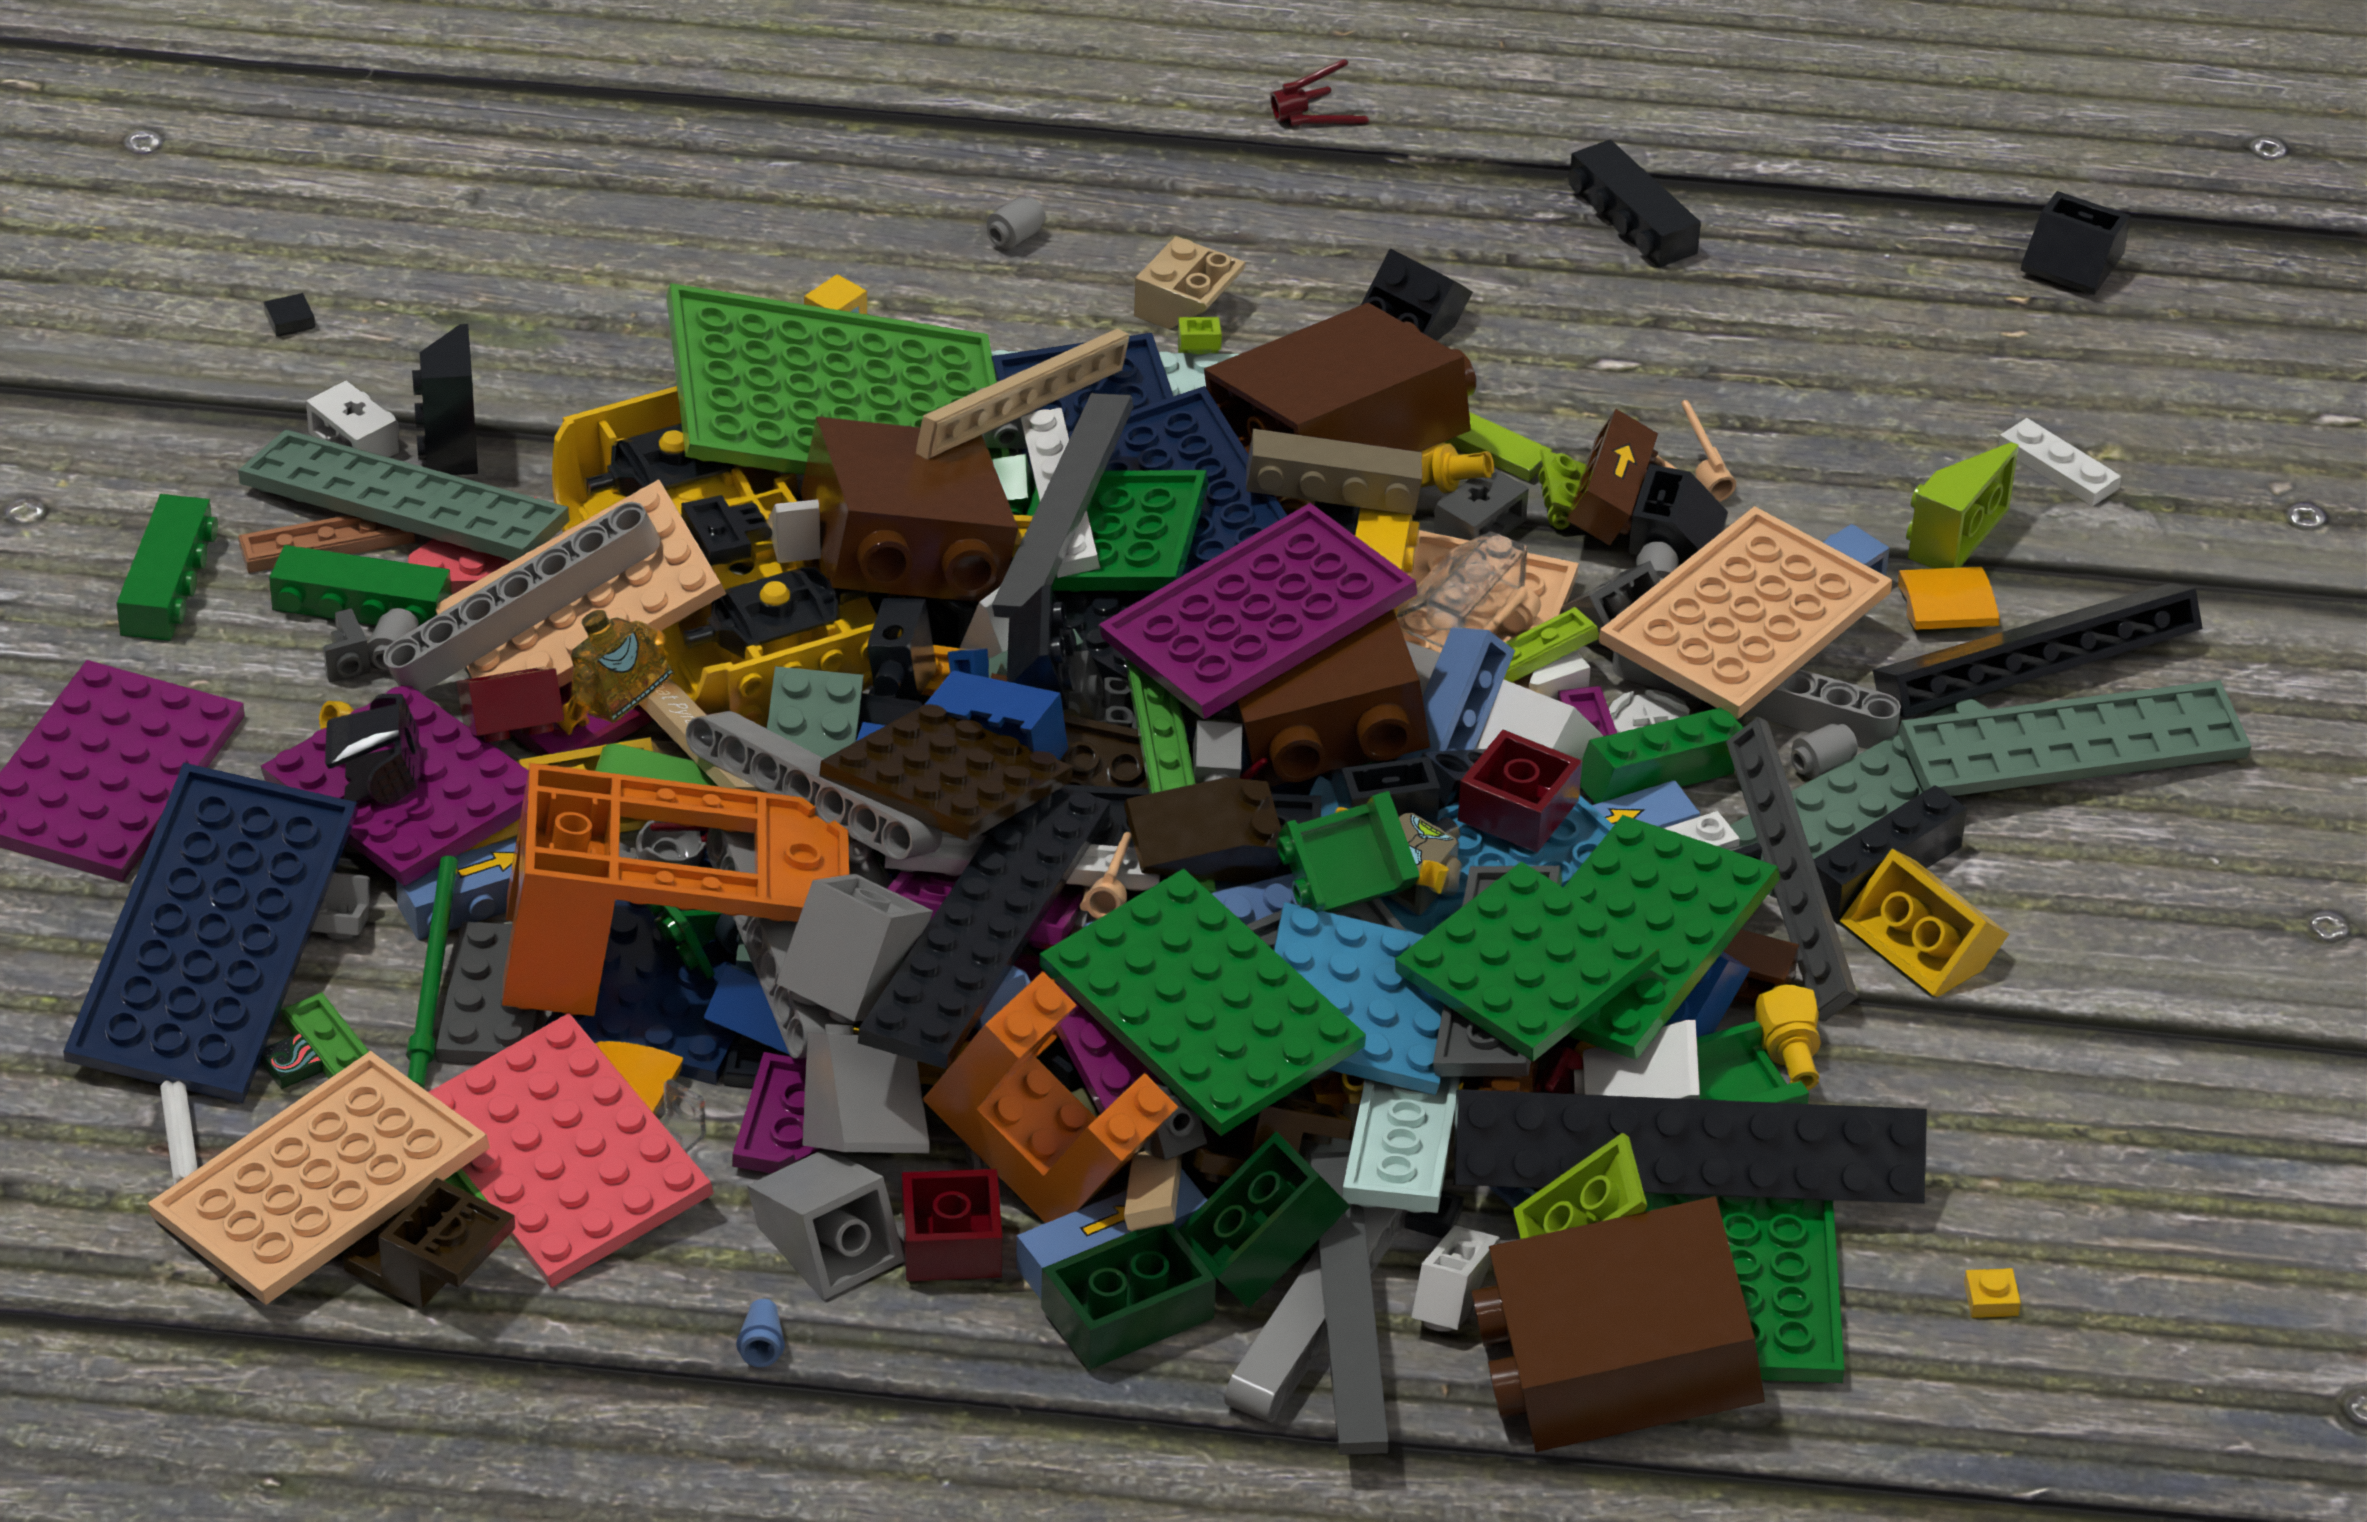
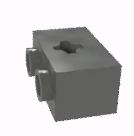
[1434,468,1529,545]
[1562,561,1661,634]

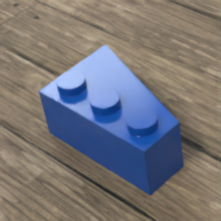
[925,670,1068,760]

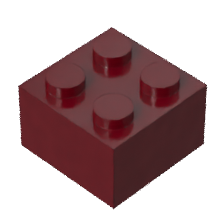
[456,666,565,742]
[1457,729,1583,853]
[902,1169,1003,1281]

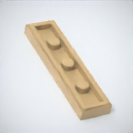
[1124,1146,1183,1231]

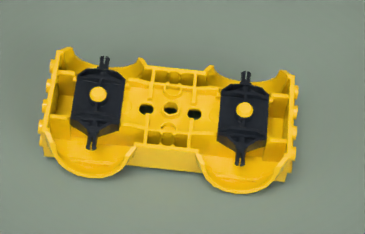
[552,386,902,728]

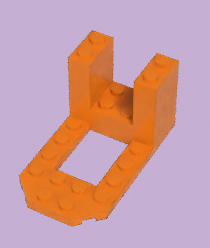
[502,763,849,1016]
[922,972,1178,1223]

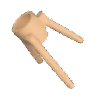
[1654,400,1737,502]
[1483,586,1543,633]
[1080,832,1132,919]

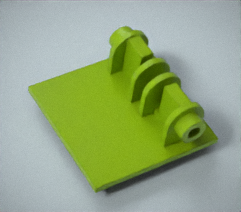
[1538,449,1586,529]

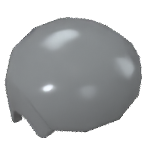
[636,820,706,866]

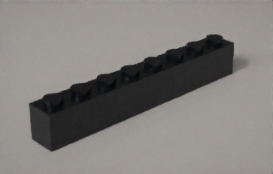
[1873,583,2203,717]

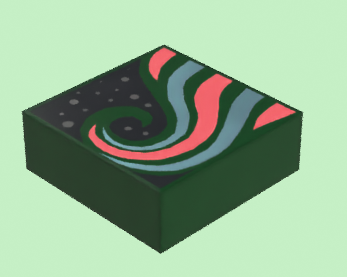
[260,1033,323,1089]

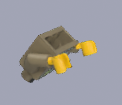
[1335,807,1462,916]

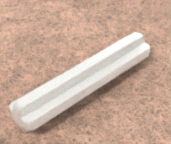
[160,1080,198,1185]

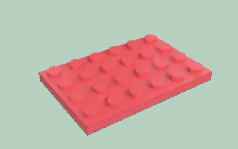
[429,1013,714,1288]

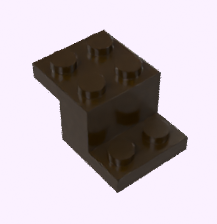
[1183,1097,1352,1184]
[343,1178,515,1308]

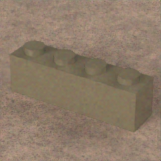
[1246,429,1422,515]

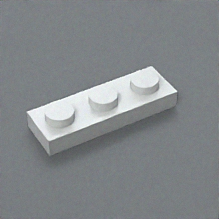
[1998,418,2121,507]

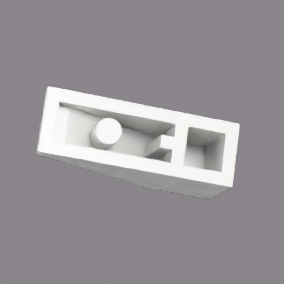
[1411,1225,1500,1331]

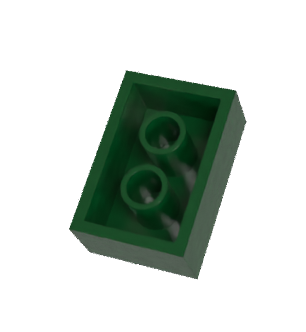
[1178,1131,1351,1308]
[1041,1223,1216,1370]

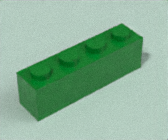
[116,494,218,641]
[269,545,452,626]
[1580,707,1744,804]

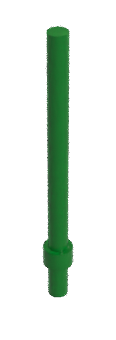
[406,856,458,1089]

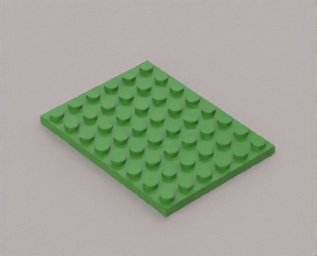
[666,283,1010,475]

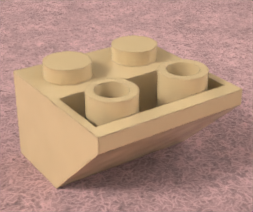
[1134,236,1246,329]

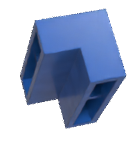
[704,962,790,1055]

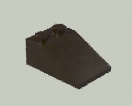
[1124,777,1281,884]

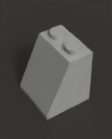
[776,874,933,1025]
[803,1024,929,1153]
[747,1149,905,1300]

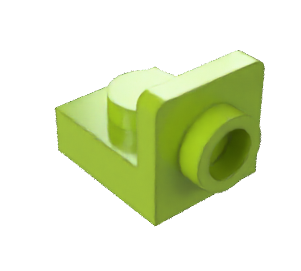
[1178,317,1222,355]

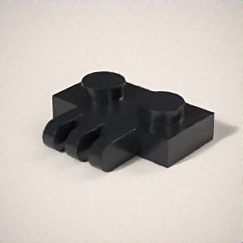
[681,495,772,566]

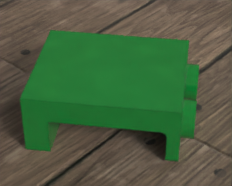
[1276,791,1420,913]
[1696,1021,1809,1104]

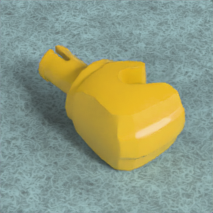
[1420,442,1494,493]
[1753,985,1821,1090]

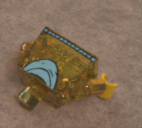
[556,610,675,735]

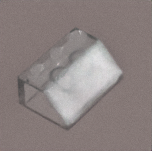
[1396,531,1528,648]

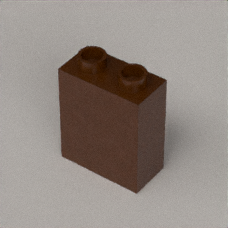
[1204,303,1476,454]
[801,416,1018,602]
[1230,609,1431,787]
[1471,1196,1765,1453]

